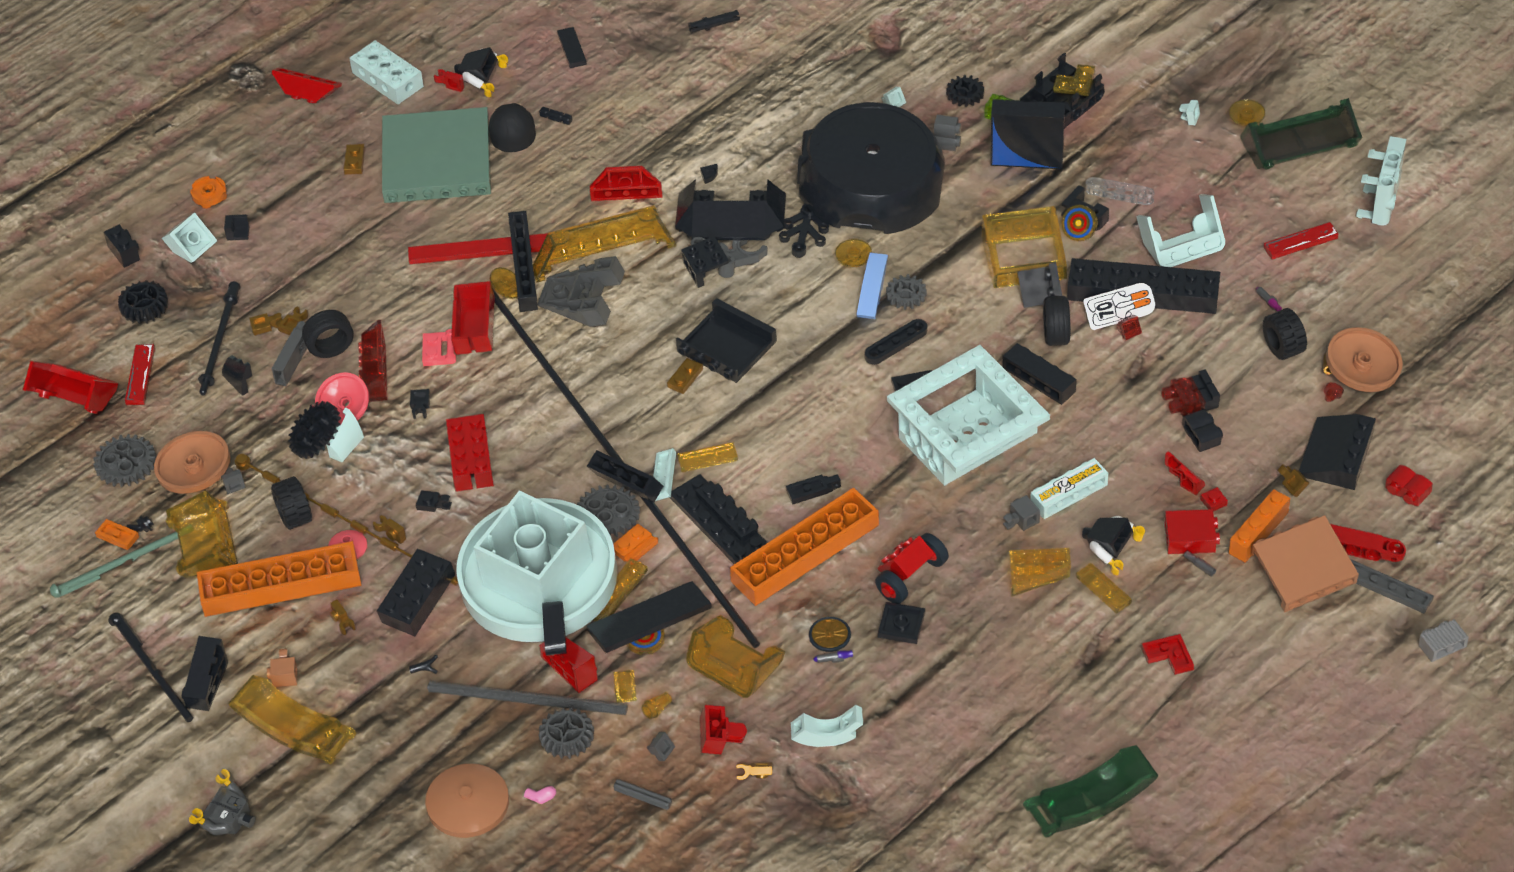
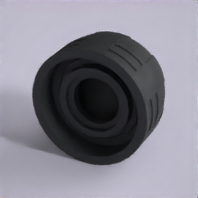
[489,103,536,152]

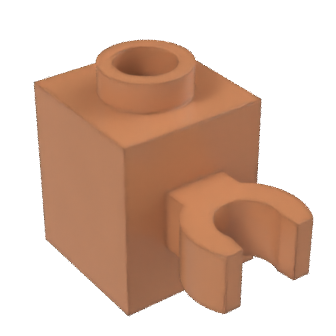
[267,649,298,687]

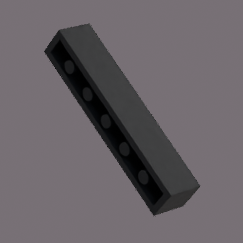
[508,211,538,312]

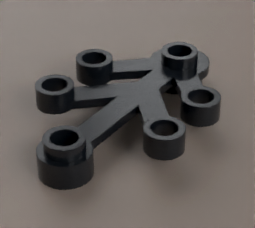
[779,204,829,258]

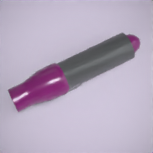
[1256,287,1282,311]

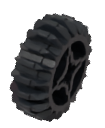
[118,280,168,324]

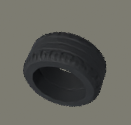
[1043,296,1071,346]
[302,310,354,358]

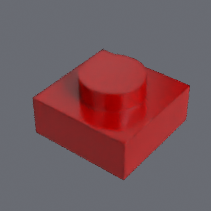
[1200,487,1228,511]

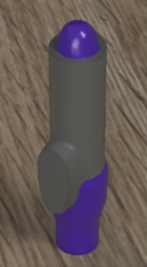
[813,650,853,663]

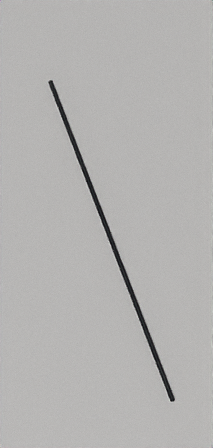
[493,289,760,648]

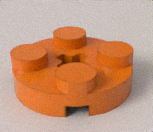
[190,176,227,209]

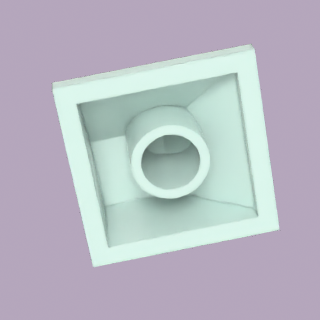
[162,213,217,263]

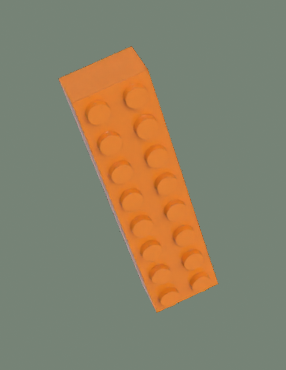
[730,488,879,606]
[197,541,362,617]

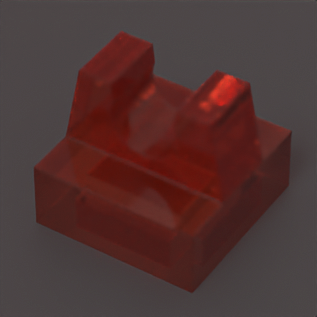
[1117,315,1142,340]

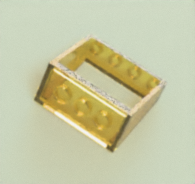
[982,206,1067,288]

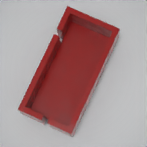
[451,281,495,355]
[446,414,494,492]

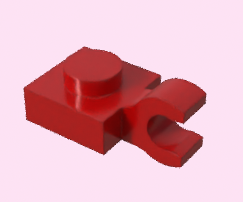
[434,69,464,92]

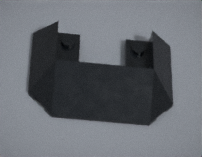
[675,179,786,240]

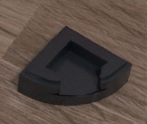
[700,164,718,184]

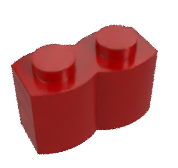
[1385,465,1433,506]

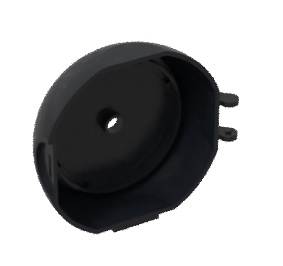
[797,102,945,234]

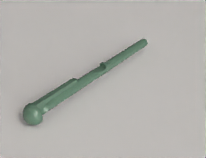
[50,525,194,598]

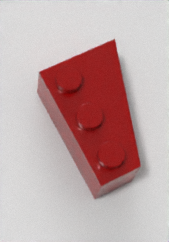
[539,637,598,693]

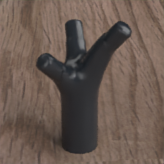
[409,655,438,674]

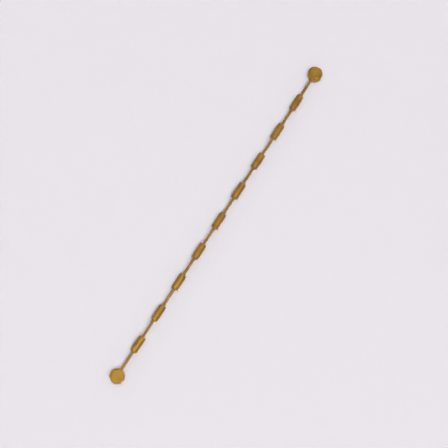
[235,454,459,586]

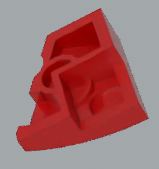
[1165,451,1205,495]

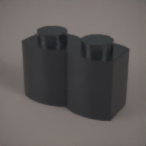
[1182,409,1223,452]

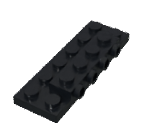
[669,474,768,564]

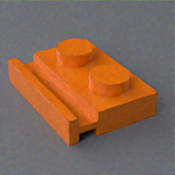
[613,524,658,566]

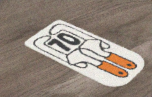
[1084,283,1155,330]

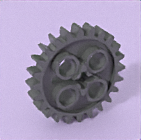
[93,434,156,487]
[577,484,640,537]

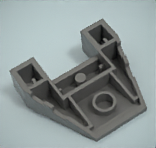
[537,256,625,327]

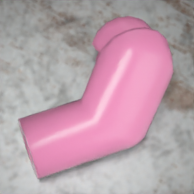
[524,786,556,804]

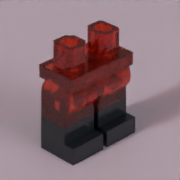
[1161,369,1220,417]

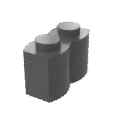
[934,115,961,152]

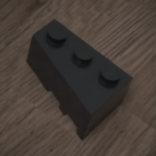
[181,636,228,711]

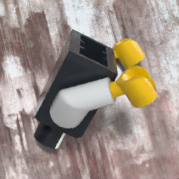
[454,47,508,97]
[1082,516,1145,575]

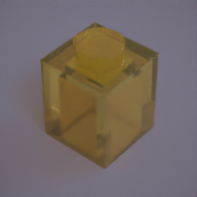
[613,670,637,703]

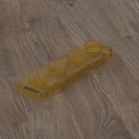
[593,558,648,622]

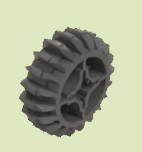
[539,707,594,759]

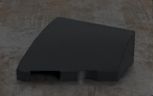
[222,355,252,396]

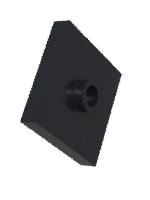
[878,602,925,644]

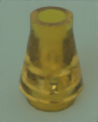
[642,692,672,719]

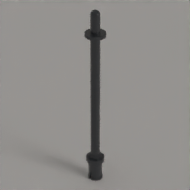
[198,281,241,396]

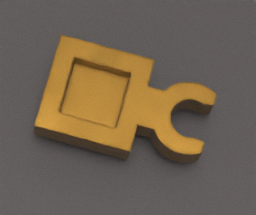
[278,306,308,335]

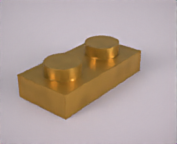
[344,144,365,175]
[667,358,703,394]

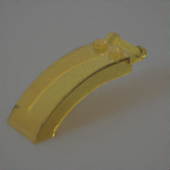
[228,675,356,765]

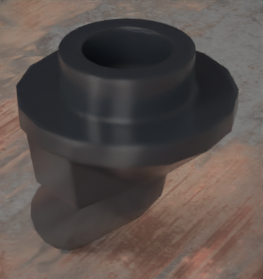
[126,515,154,532]

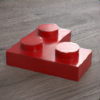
[1141,634,1194,675]

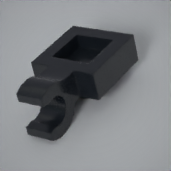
[416,490,452,512]

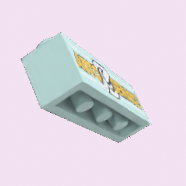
[1030,458,1108,519]

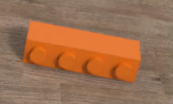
[1229,489,1290,563]

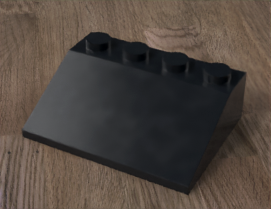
[1299,414,1376,490]

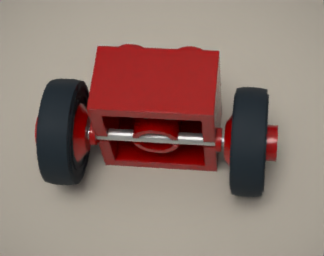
[875,533,949,604]

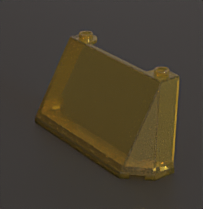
[533,205,676,283]

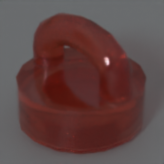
[1324,382,1344,402]

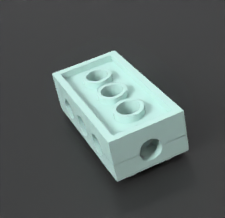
[349,40,424,104]

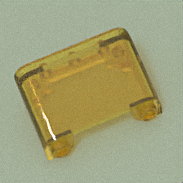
[166,491,238,578]
[686,615,785,698]

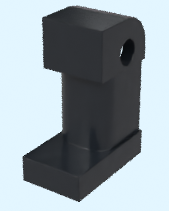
[1061,185,1109,231]

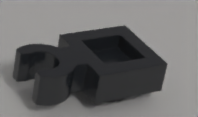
[410,389,430,419]

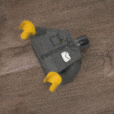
[189,769,256,836]

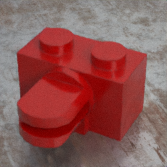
[700,705,747,755]

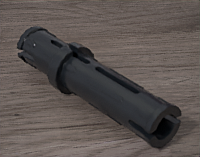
[688,10,740,33]

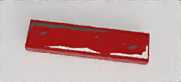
[1264,222,1339,260]
[125,344,155,405]

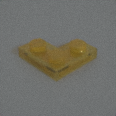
[1053,64,1096,96]

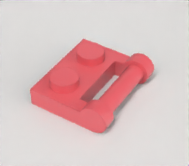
[422,329,456,366]

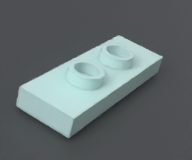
[653,448,676,501]

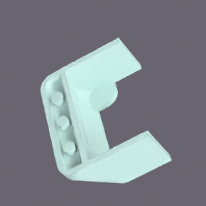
[1136,194,1225,267]

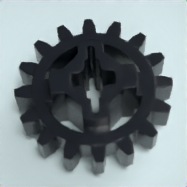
[946,75,984,107]

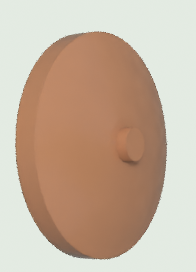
[1326,327,1403,392]
[154,431,231,494]
[425,764,509,838]

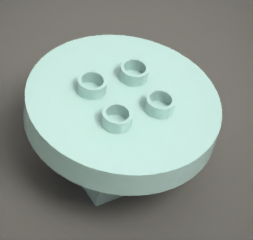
[457,490,617,642]

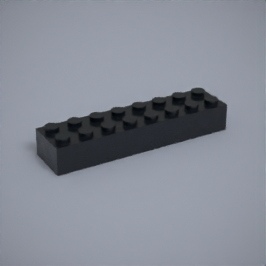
[1067,258,1221,314]

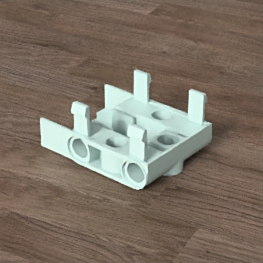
[1356,136,1406,225]

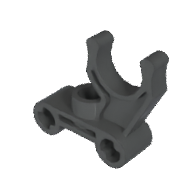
[691,237,768,278]

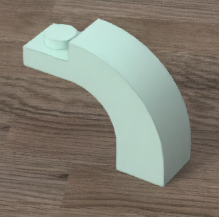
[791,705,863,747]

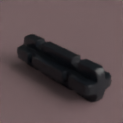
[539,107,572,125]

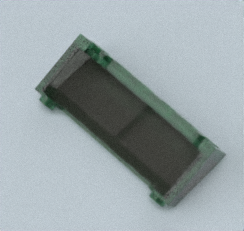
[1240,98,1362,170]

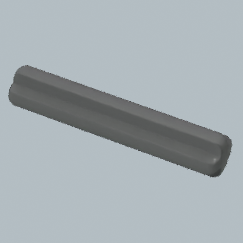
[614,779,672,810]

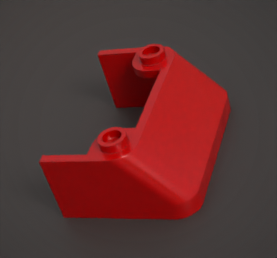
[23,361,119,414]

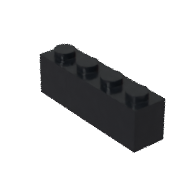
[1003,343,1077,405]
[587,450,664,503]

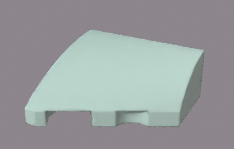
[327,408,364,462]

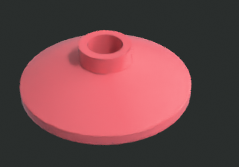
[328,530,367,559]

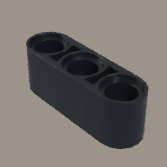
[542,601,567,656]

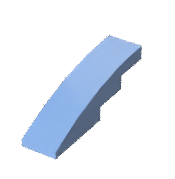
[857,253,888,319]

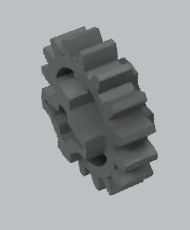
[886,274,927,310]

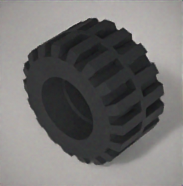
[1262,308,1307,360]
[271,476,312,530]

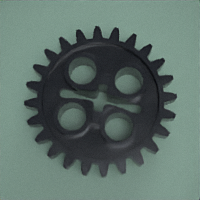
[288,401,341,459]

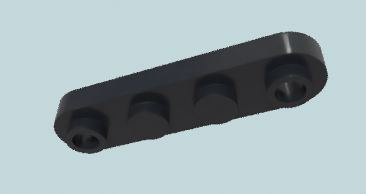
[865,319,928,365]

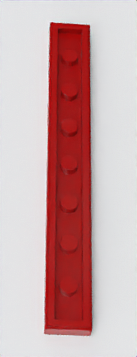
[408,233,554,265]

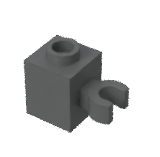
[1003,495,1040,531]

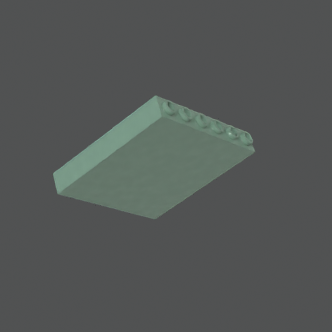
[382,107,491,203]

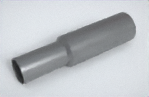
[1184,551,1216,576]

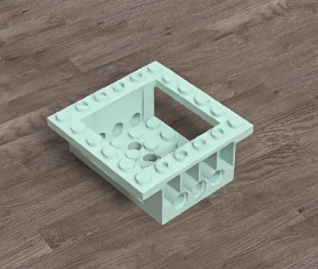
[887,345,1050,486]

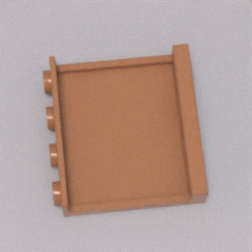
[1251,515,1359,613]

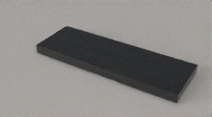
[587,581,712,653]

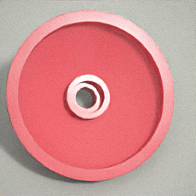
[315,373,369,425]

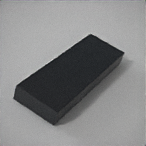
[557,27,587,68]

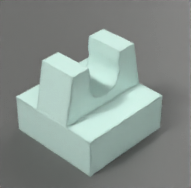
[882,86,906,107]
[1179,100,1200,125]

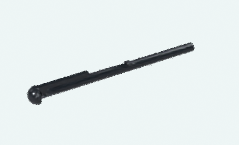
[108,612,193,722]

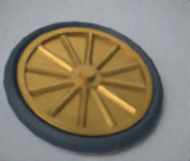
[809,617,851,652]

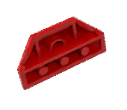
[272,67,342,103]
[590,166,663,201]

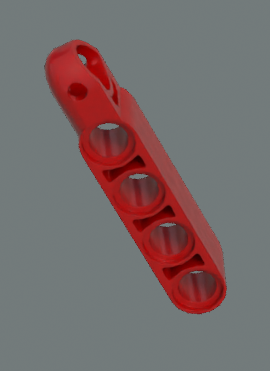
[1330,524,1406,562]

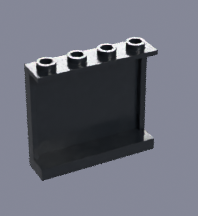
[676,298,777,383]

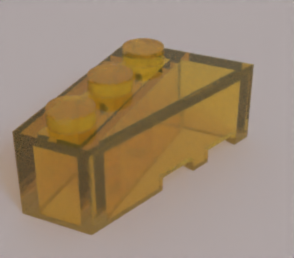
[1009,548,1071,597]

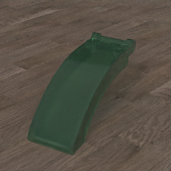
[1023,745,1159,838]

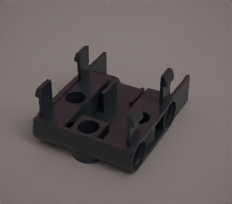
[1020,53,1105,129]

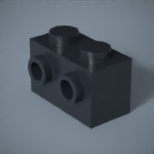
[104,224,140,268]

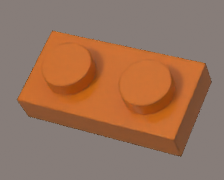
[95,519,139,550]

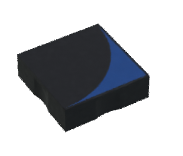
[991,99,1065,169]

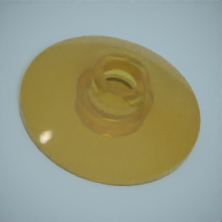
[1229,99,1265,126]
[835,239,872,267]
[490,267,518,299]

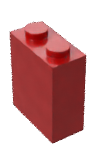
[1164,509,1220,554]

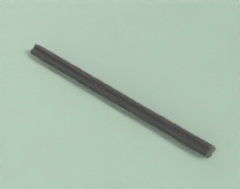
[427,680,628,715]

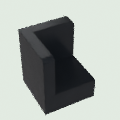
[224,214,250,241]

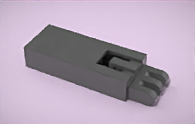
[272,321,307,386]

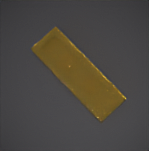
[677,442,738,472]
[1076,563,1132,614]

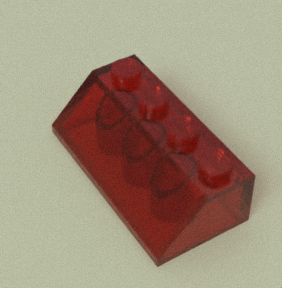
[358,320,388,402]

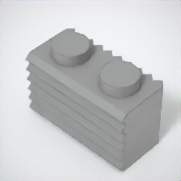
[1419,619,1469,662]

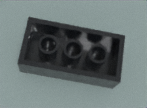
[377,548,455,637]

